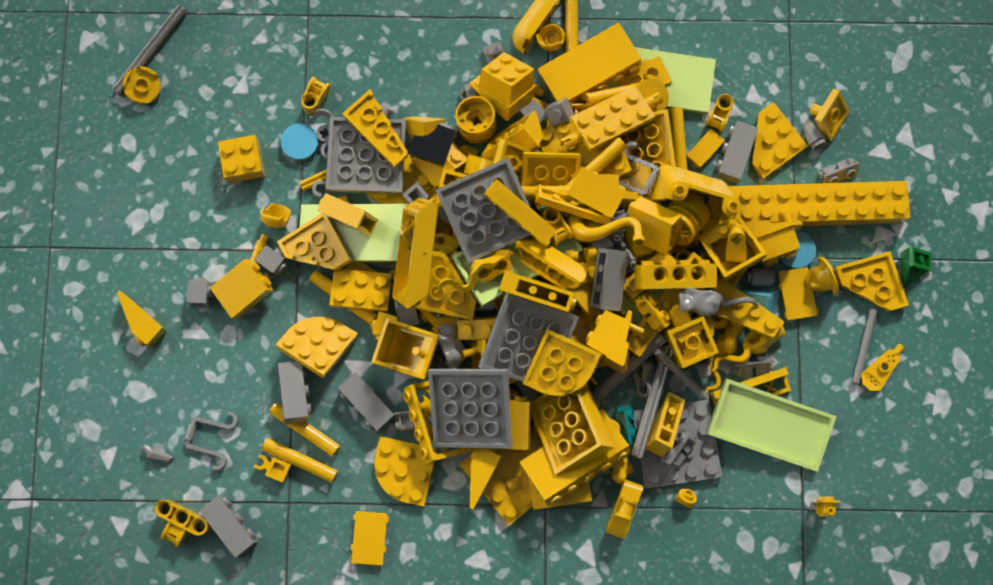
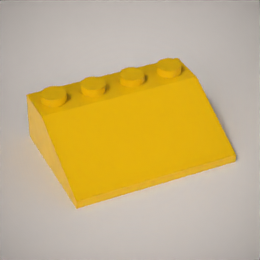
[620,109,676,174]
[532,384,615,475]

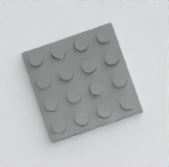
[326,117,406,194]
[435,158,530,263]
[478,293,579,382]
[428,369,513,449]
[633,400,722,489]

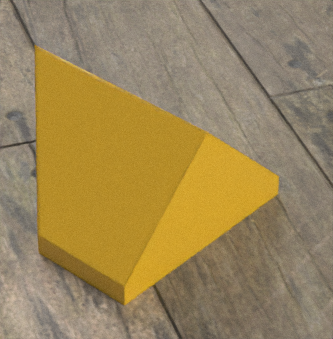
[402,116,446,139]

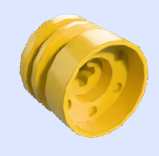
[455,96,497,145]
[667,193,710,246]

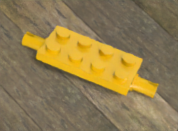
[559,86,663,152]

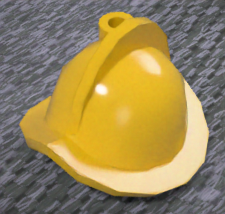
[805,257,839,296]

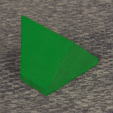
[901,247,932,289]

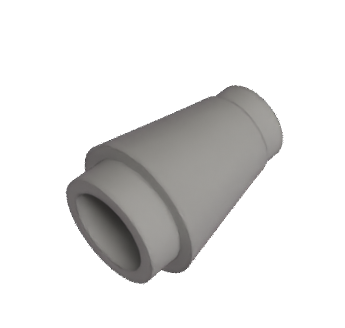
[802,122,827,151]

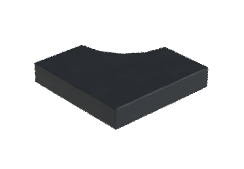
[407,124,456,167]

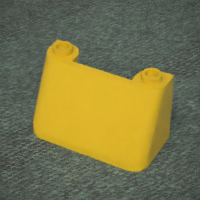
[649,165,741,221]

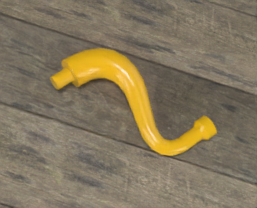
[567,214,645,246]

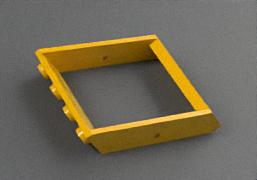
[392,198,438,309]

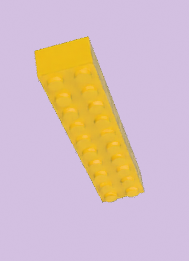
[718,181,910,226]

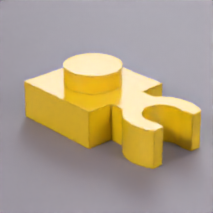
[254,455,292,483]

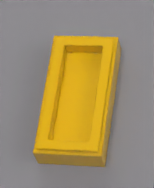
[686,129,725,169]

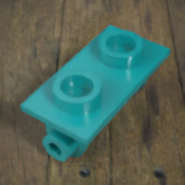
[614,406,638,445]

